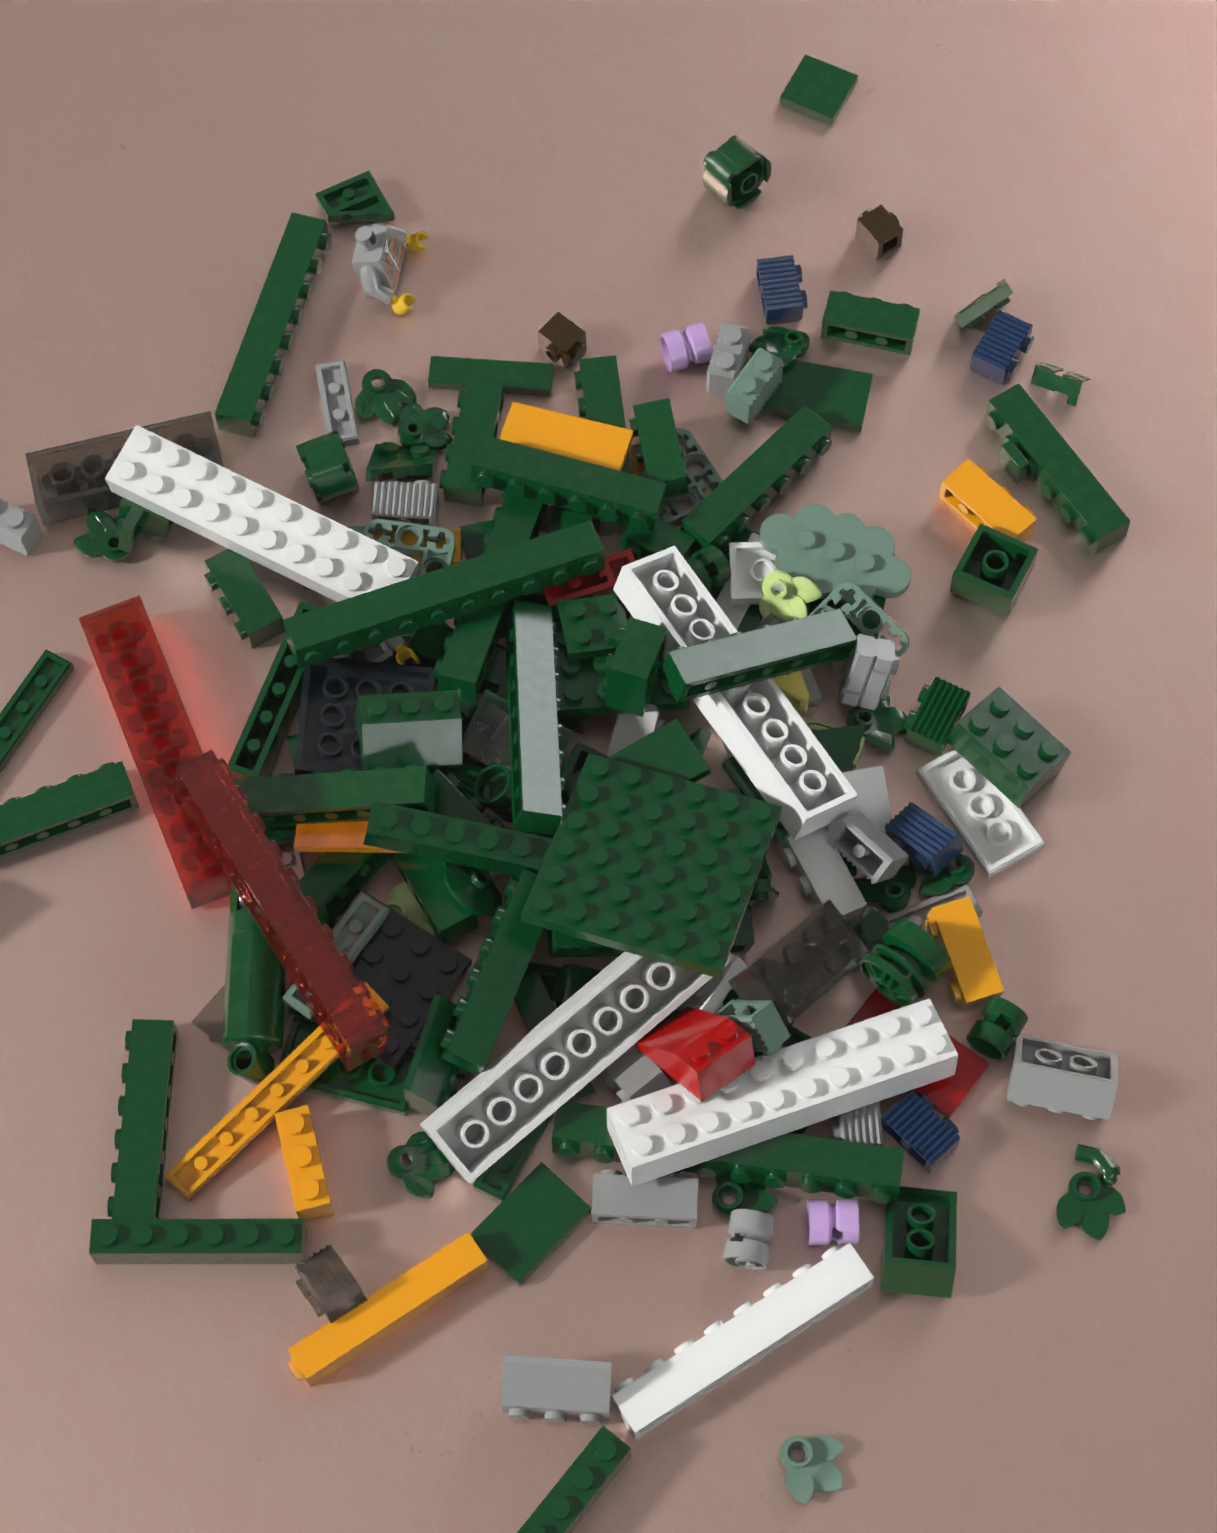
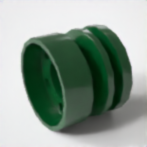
[859,919,951,1008]

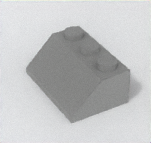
[1007,1035,1118,1120]
[501,1354,613,1425]

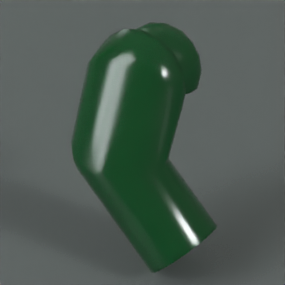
[1074,1144,1121,1185]

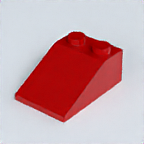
[635,1007,755,1102]

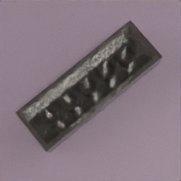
[25,411,225,525]

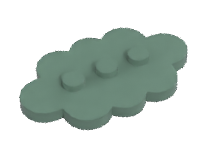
[759,503,911,605]

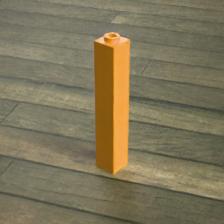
[287,1232,489,1386]

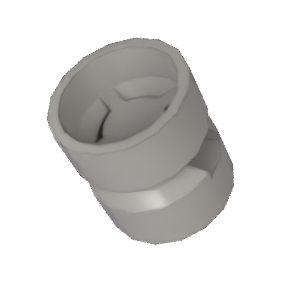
[723,1209,776,1271]

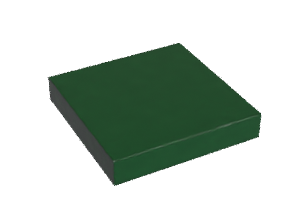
[779,54,858,125]

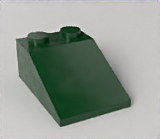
[880,1186,957,1298]

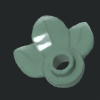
[780,1434,844,1505]

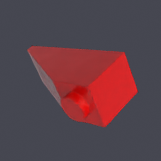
[543,548,635,607]

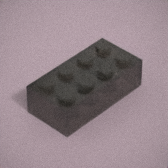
[728,899,870,1026]

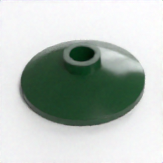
[444,863,502,916]

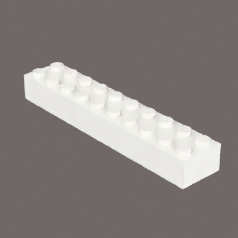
[105,425,420,602]
[613,546,858,840]
[419,952,735,1183]
[607,998,958,1187]

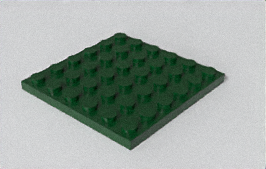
[521,753,782,979]

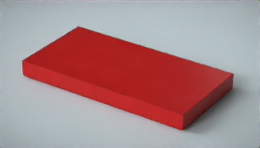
[845,989,990,1119]

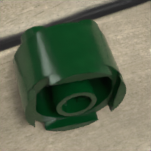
[703,135,771,209]
[296,430,359,503]

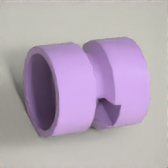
[659,322,713,372]
[807,1198,859,1246]

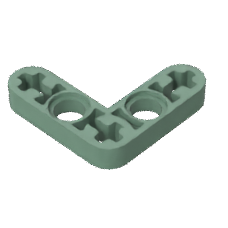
[659,428,723,527]
[364,519,456,575]
[809,582,910,656]

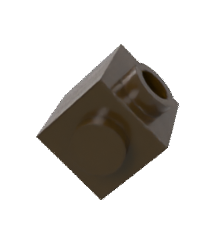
[855,204,903,260]
[538,312,587,368]

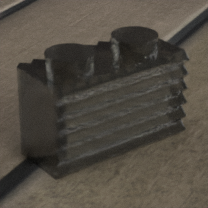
[295,1245,368,1324]

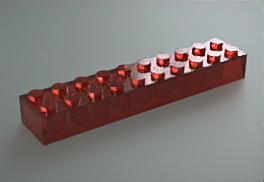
[79,595,252,909]
[176,750,389,1072]

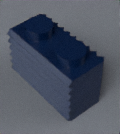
[756,255,808,325]
[969,309,1034,384]
[884,802,964,876]
[881,1090,960,1173]

